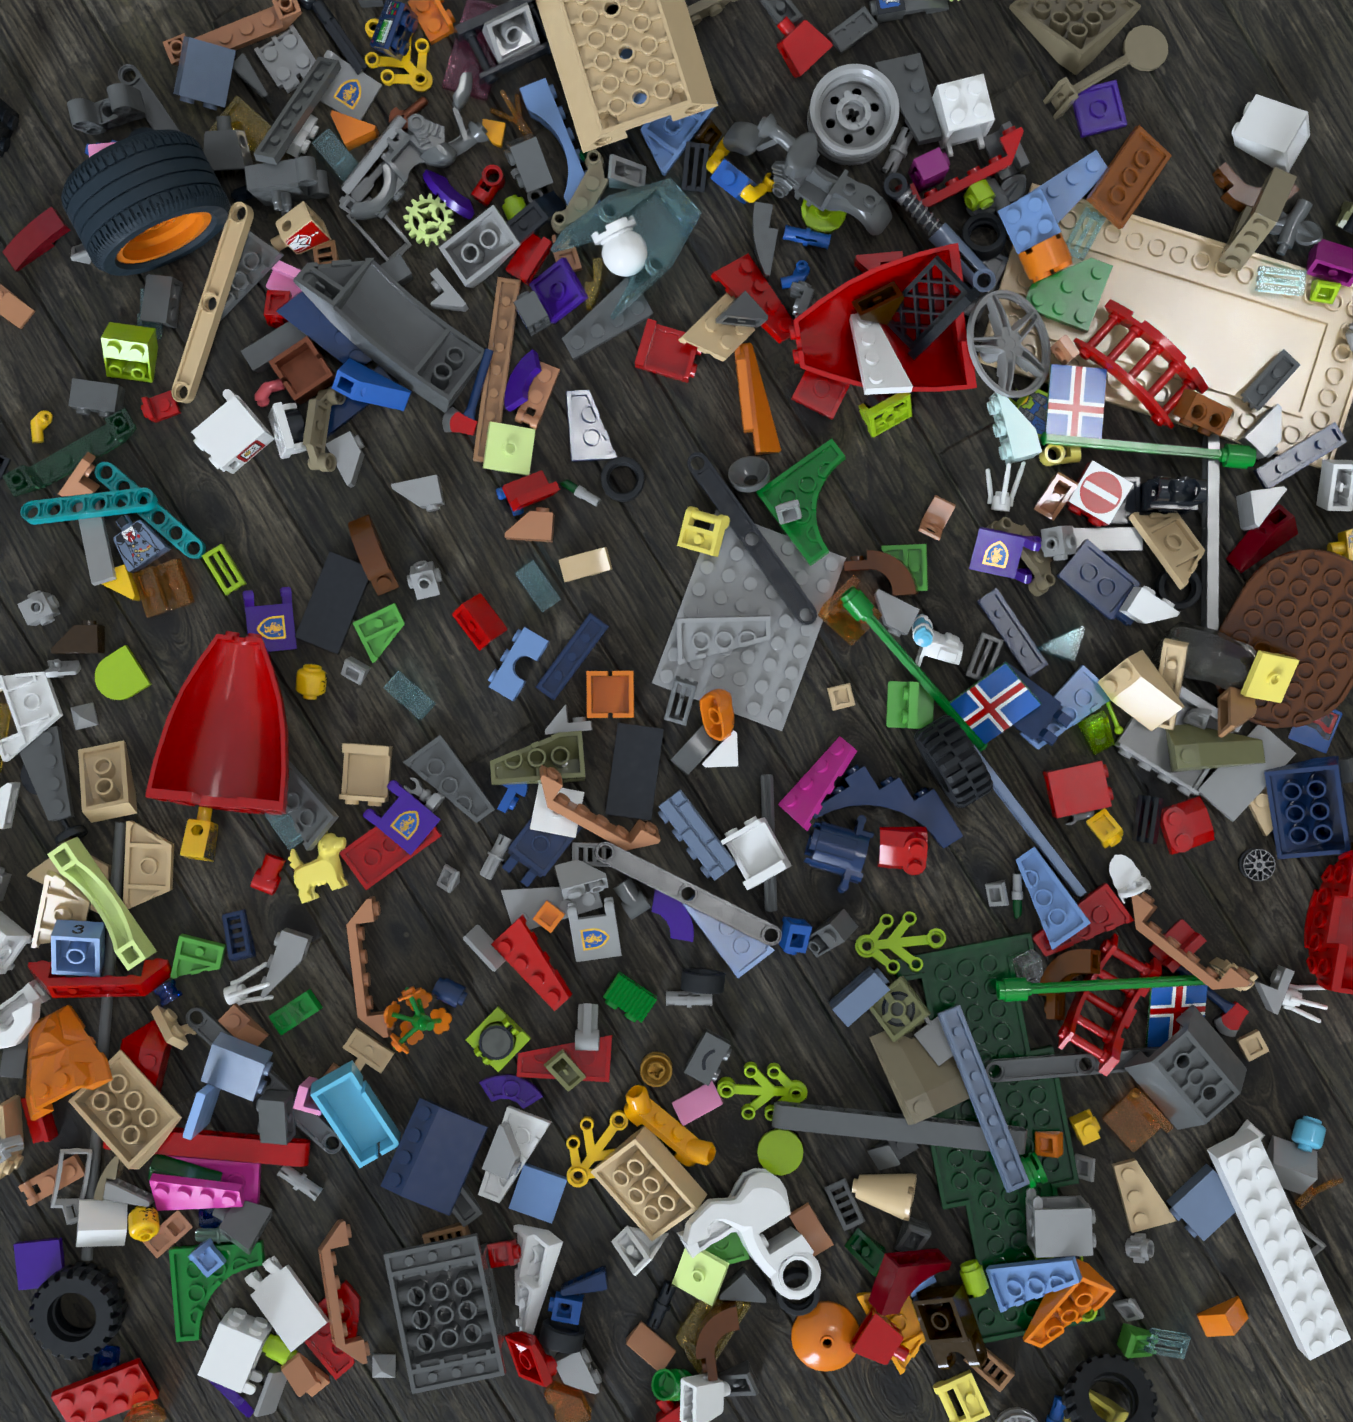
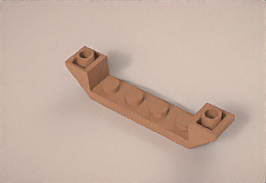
[163,0,302,65]
[539,765,661,851]
[1132,892,1254,990]
[346,896,395,1038]
[318,1219,370,1364]

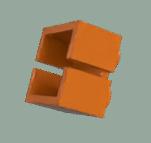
[586,671,634,718]

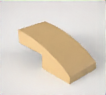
[559,547,612,582]

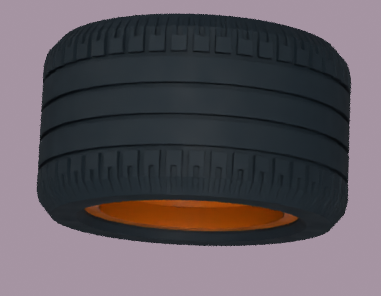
[61,129,230,276]

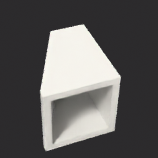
[1232,94,1310,173]

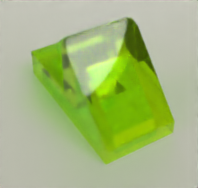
[1078,711,1115,755]

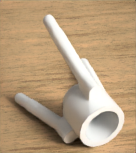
[986,461,1026,512]
[223,962,274,1005]
[1282,984,1328,1023]

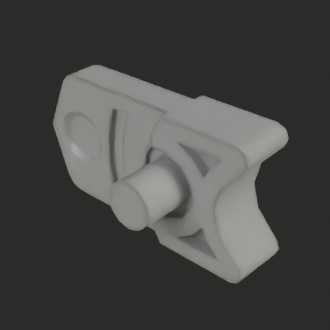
[45,659,81,678]

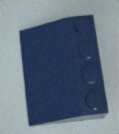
[1264,756,1351,859]
[381,1098,489,1216]

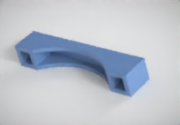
[520,78,601,217]

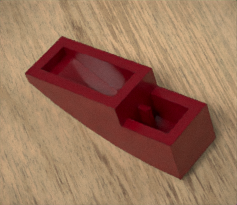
[3,206,71,272]

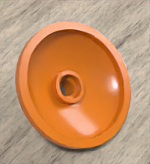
[791,1301,859,1372]

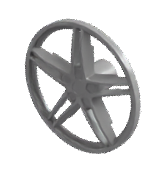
[967,290,1051,398]

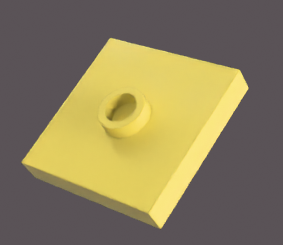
[1240,650,1300,703]

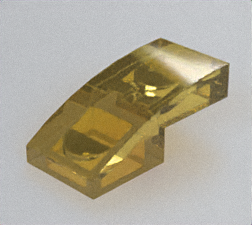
[585,258,603,310]

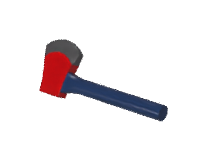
[442,348,494,436]
[1175,966,1249,1037]

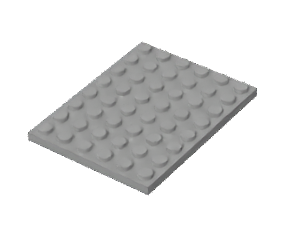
[652,510,846,731]

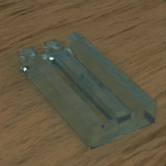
[1066,207,1106,261]
[1255,266,1307,296]
[1144,1327,1191,1359]

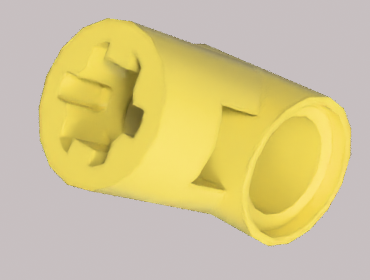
[1039,444,1081,467]

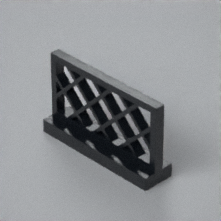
[887,255,981,360]

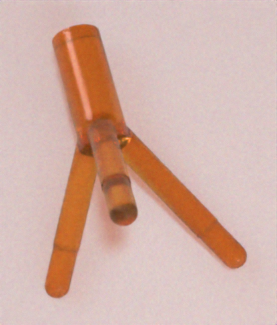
[490,90,533,136]
[1295,1178,1344,1209]

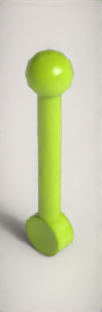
[1106,701,1123,735]

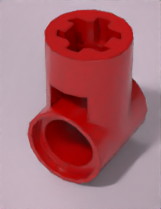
[471,165,505,207]
[251,853,286,896]

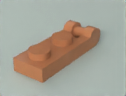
[515,362,560,430]
[18,1154,85,1206]

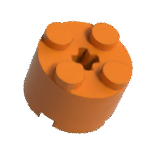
[1018,233,1073,283]

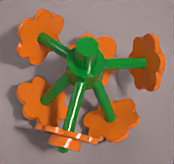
[383,986,452,1054]

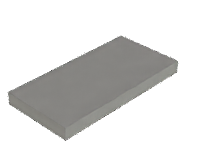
[1197,725,1296,822]

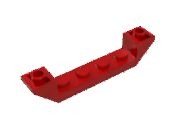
[895,126,1024,208]
[28,958,172,998]

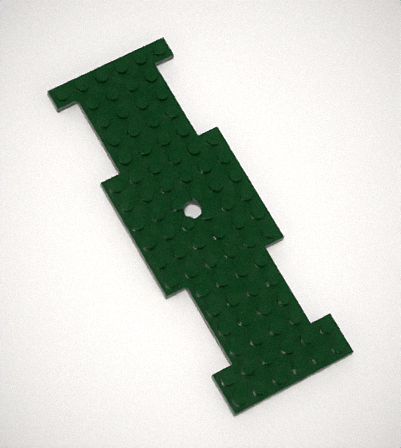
[893,932,1106,1343]

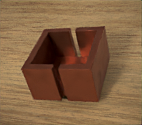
[269,336,336,405]

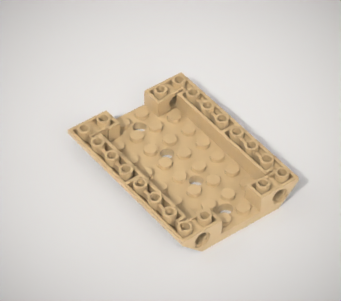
[536,0,718,153]

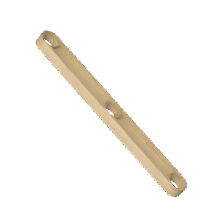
[171,202,254,404]

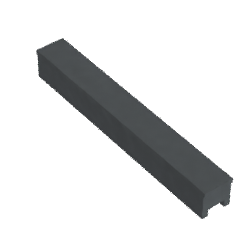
[241,253,414,374]

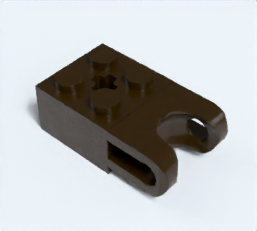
[912,1284,988,1370]

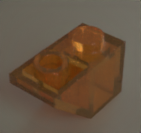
[544,1380,592,1422]

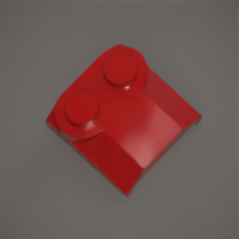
[1160,796,1215,855]
[877,827,928,875]
[505,1331,557,1387]

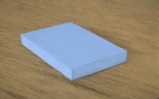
[183,1084,221,1140]

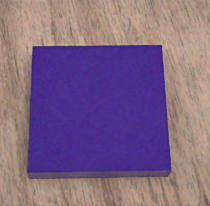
[1072,80,1127,138]
[529,257,589,324]
[13,1237,65,1290]

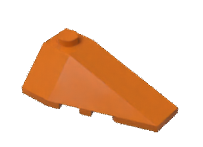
[1023,1259,1116,1348]

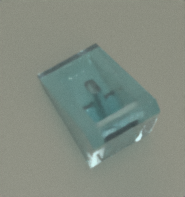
[1037,625,1085,661]

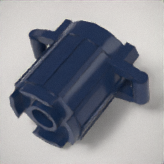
[803,815,874,893]

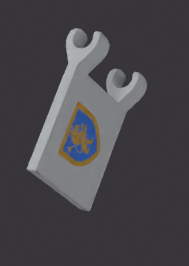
[320,50,383,121]
[567,897,622,962]

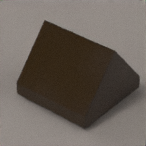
[692,119,722,151]

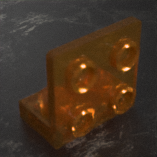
[818,575,882,646]
[1102,1087,1174,1152]

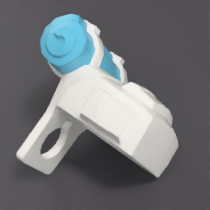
[912,614,963,667]

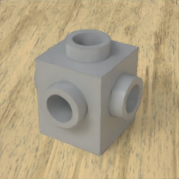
[1041,526,1077,561]
[407,561,442,600]
[17,590,60,626]

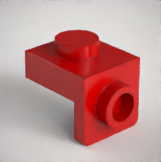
[487,1239,522,1268]

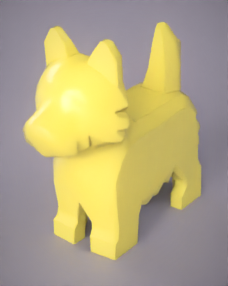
[288,831,349,904]

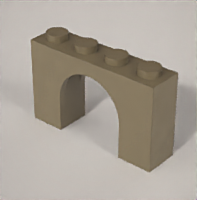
[1219,167,1297,271]

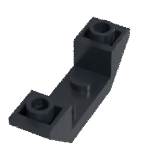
[501,191,566,265]

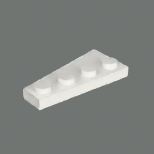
[849,314,913,395]
[478,1106,552,1203]

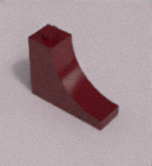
[868,1248,952,1316]

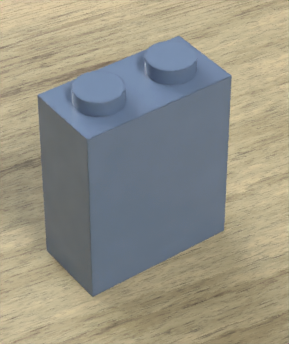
[173,36,236,110]
[829,966,890,1027]
[201,1032,273,1102]
[1166,1164,1236,1241]

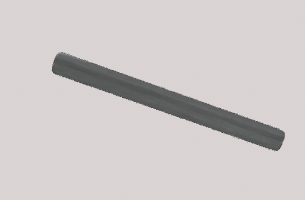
[761,774,777,912]

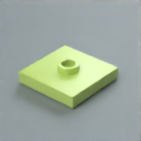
[483,421,536,476]
[672,1248,730,1306]

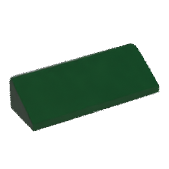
[148,1154,222,1182]

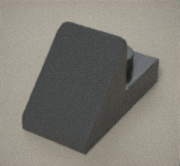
[867,1140,919,1170]

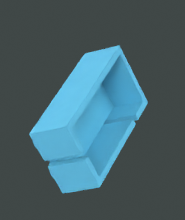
[310,1060,400,1168]

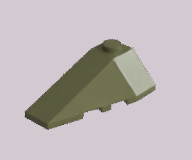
[1165,724,1266,772]
[490,731,586,785]

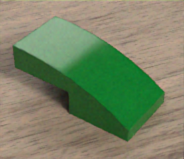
[268,989,323,1035]

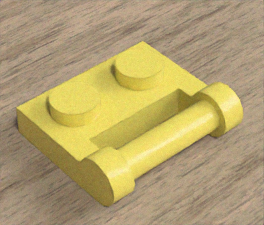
[677,506,730,557]
[933,1370,990,1422]

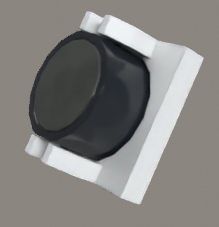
[268,402,307,459]

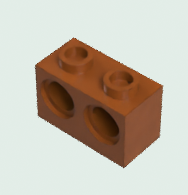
[1172,389,1233,437]

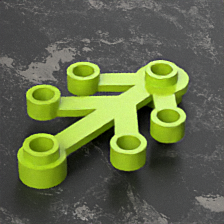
[855,911,946,975]
[717,1062,807,1121]

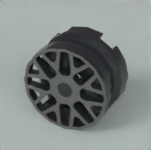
[1238,848,1276,881]

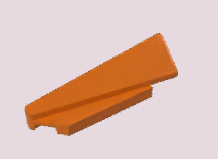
[734,343,781,455]

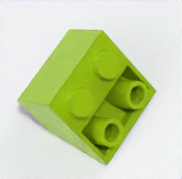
[101,322,158,383]

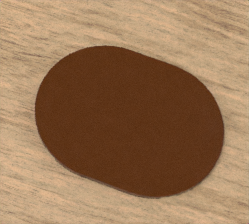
[1211,549,1353,728]

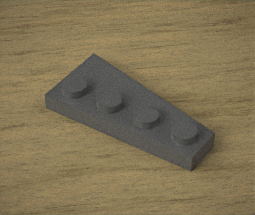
[403,735,496,823]

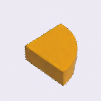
[482,119,506,148]

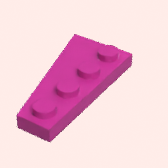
[778,736,857,831]
[167,1155,261,1204]
[149,1173,246,1211]

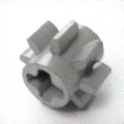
[1125,1233,1154,1264]

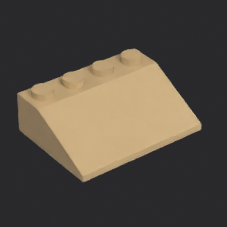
[68,1050,182,1169]
[591,1126,707,1241]

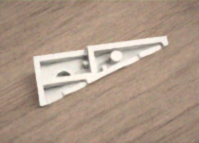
[513,1224,563,1335]

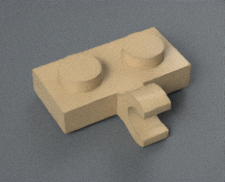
[151,1005,197,1050]
[343,1027,395,1073]

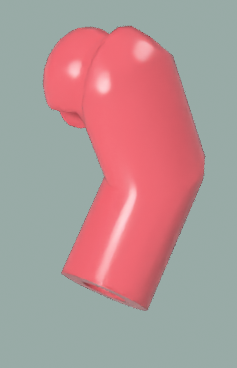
[254,379,285,407]

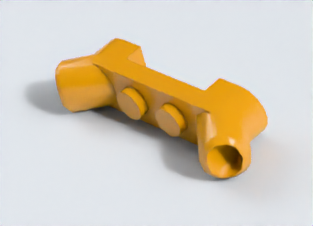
[624,1085,716,1167]

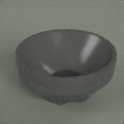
[728,456,770,493]

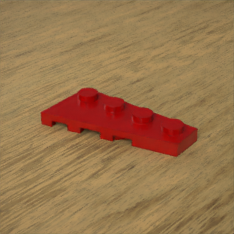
[710,253,793,344]
[1032,883,1134,957]

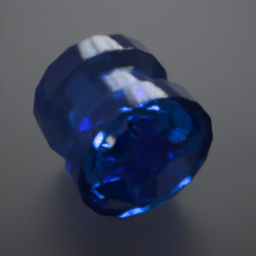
[153,979,183,1006]

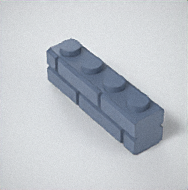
[657,789,737,881]

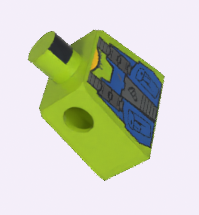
[1008,389,1048,442]

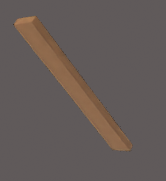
[473,277,521,463]

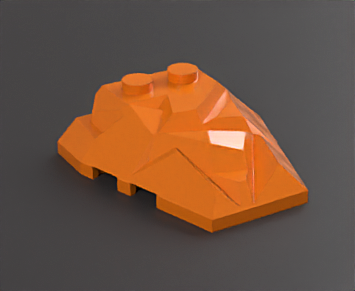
[26,1005,113,1121]

